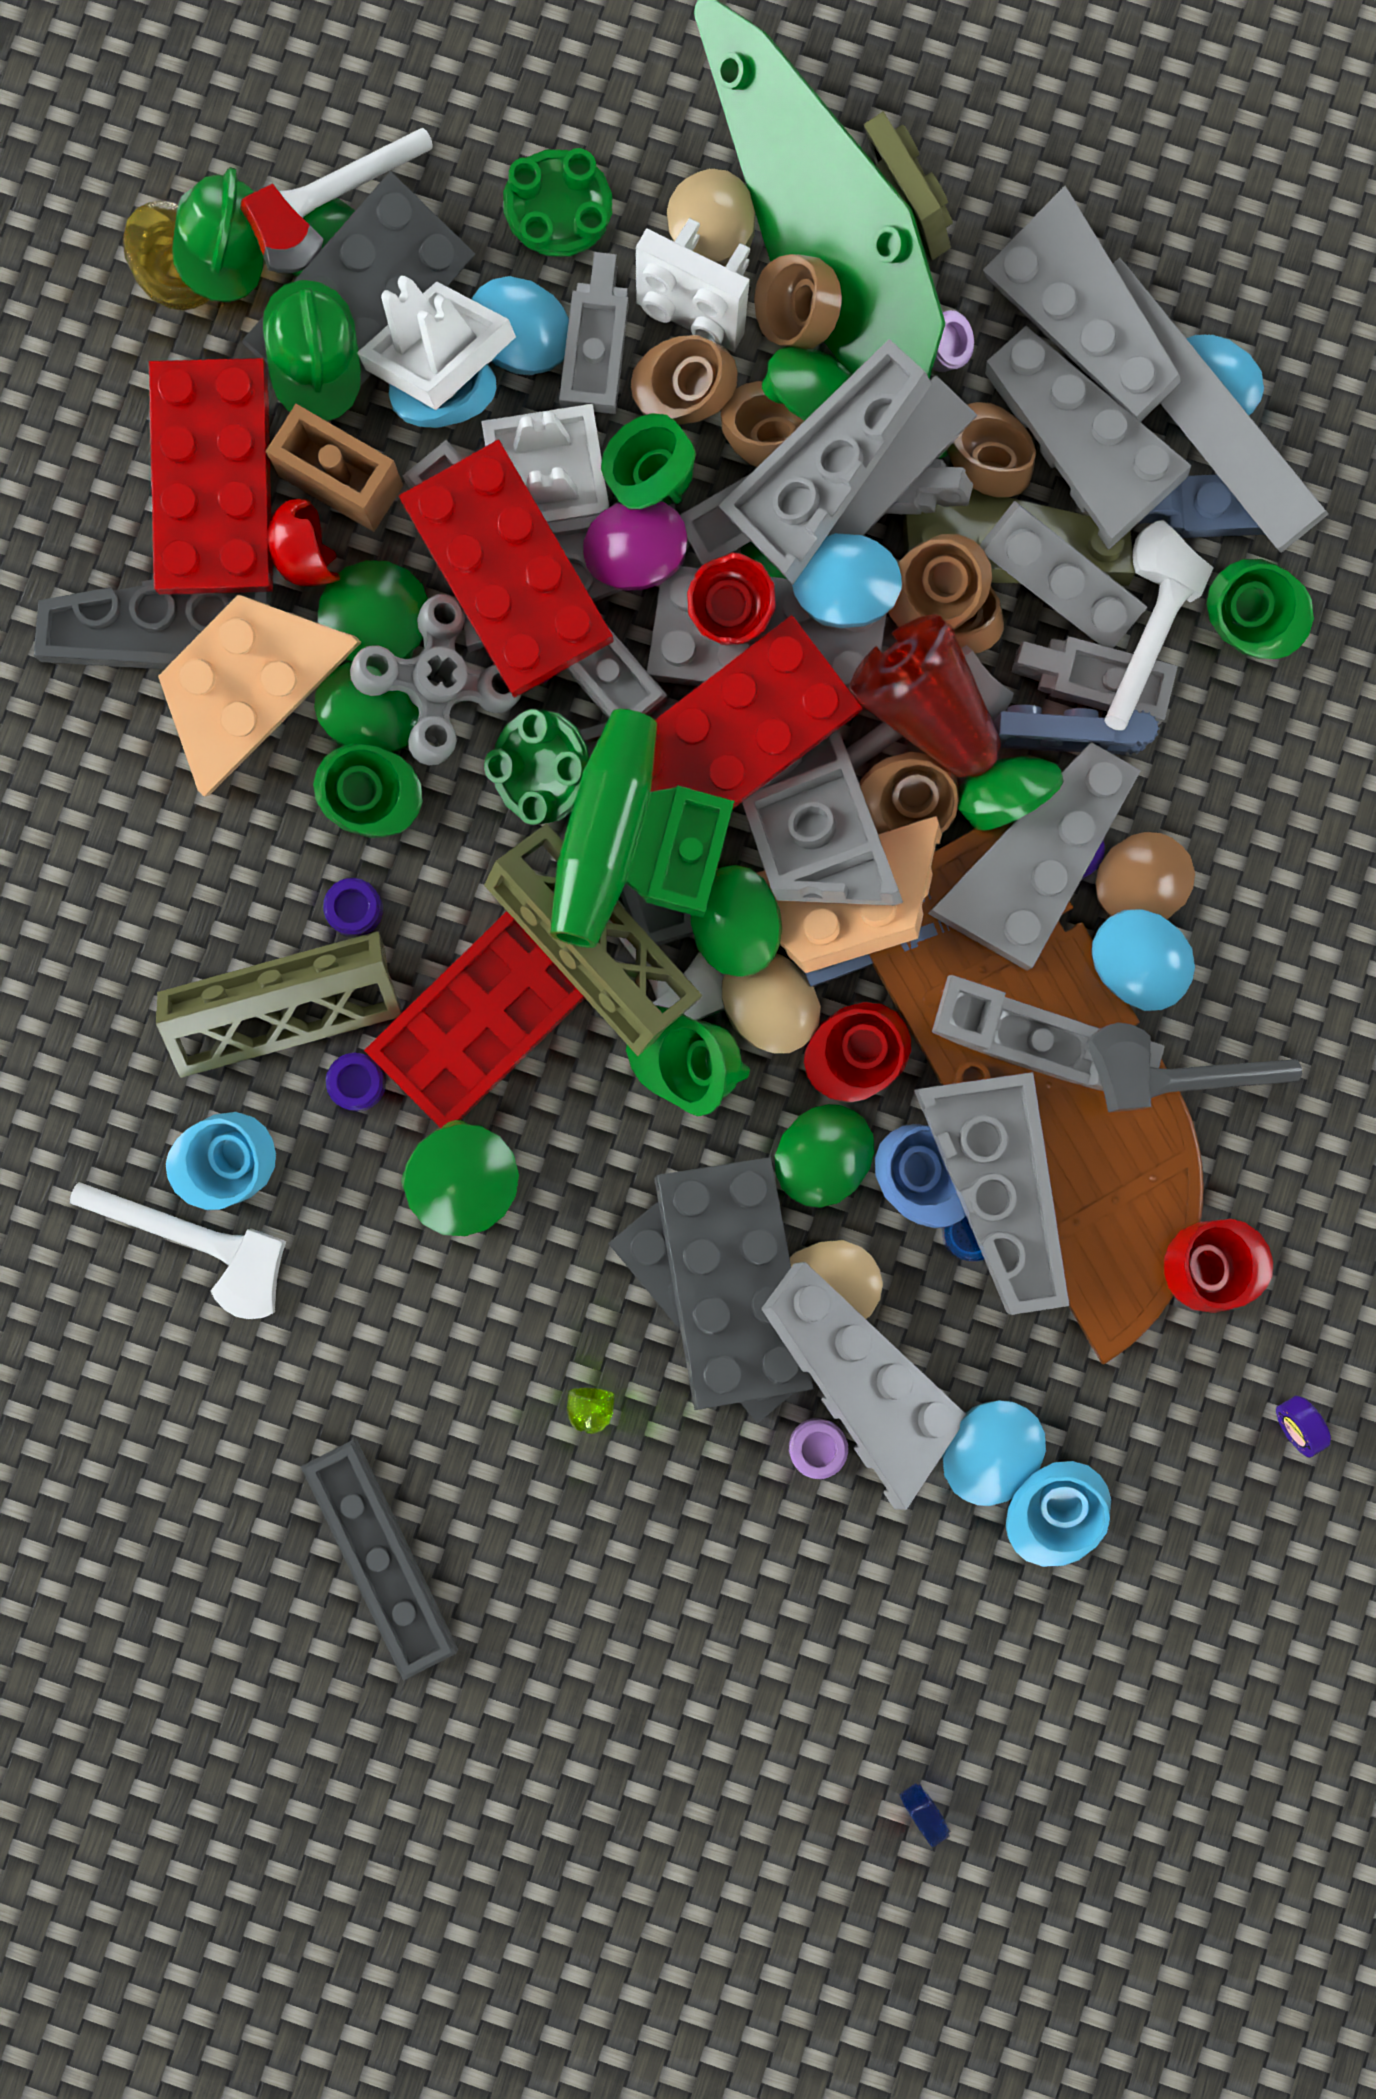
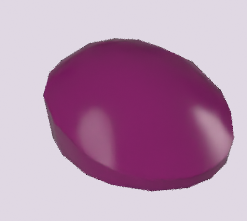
[583,501,687,590]

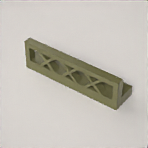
[484,823,703,1056]
[156,931,401,1078]

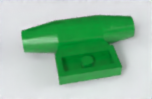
[550,709,735,948]

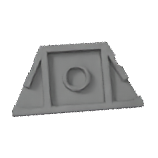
[742,729,903,906]

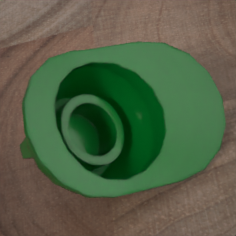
[172,167,264,302]
[263,280,361,421]
[601,413,696,509]
[626,1005,750,1117]

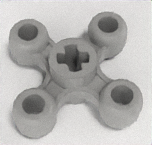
[350,594,521,765]

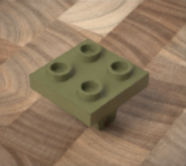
[864,111,953,260]

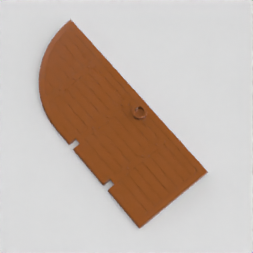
[868,820,1204,1365]

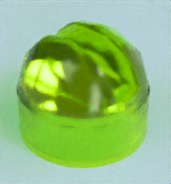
[567,1387,615,1434]

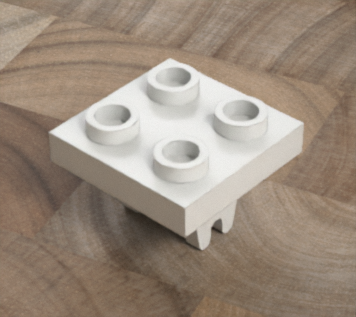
[636,218,751,352]
[357,276,516,410]
[481,404,609,523]

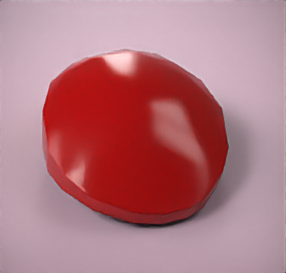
[804,1002,911,1102]
[1164,1219,1273,1313]

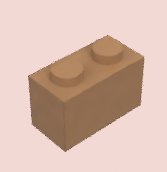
[266,404,403,532]

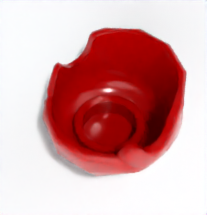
[268,499,340,587]
[687,552,776,646]

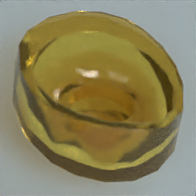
[123,201,209,311]

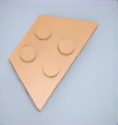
[158,595,362,796]
[757,816,942,973]

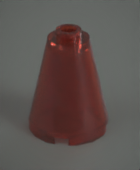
[850,614,1001,777]

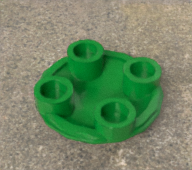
[503,148,612,257]
[762,347,852,422]
[318,560,428,662]
[484,709,589,825]
[401,1120,519,1237]

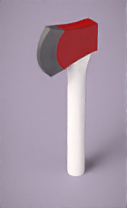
[240,128,433,273]

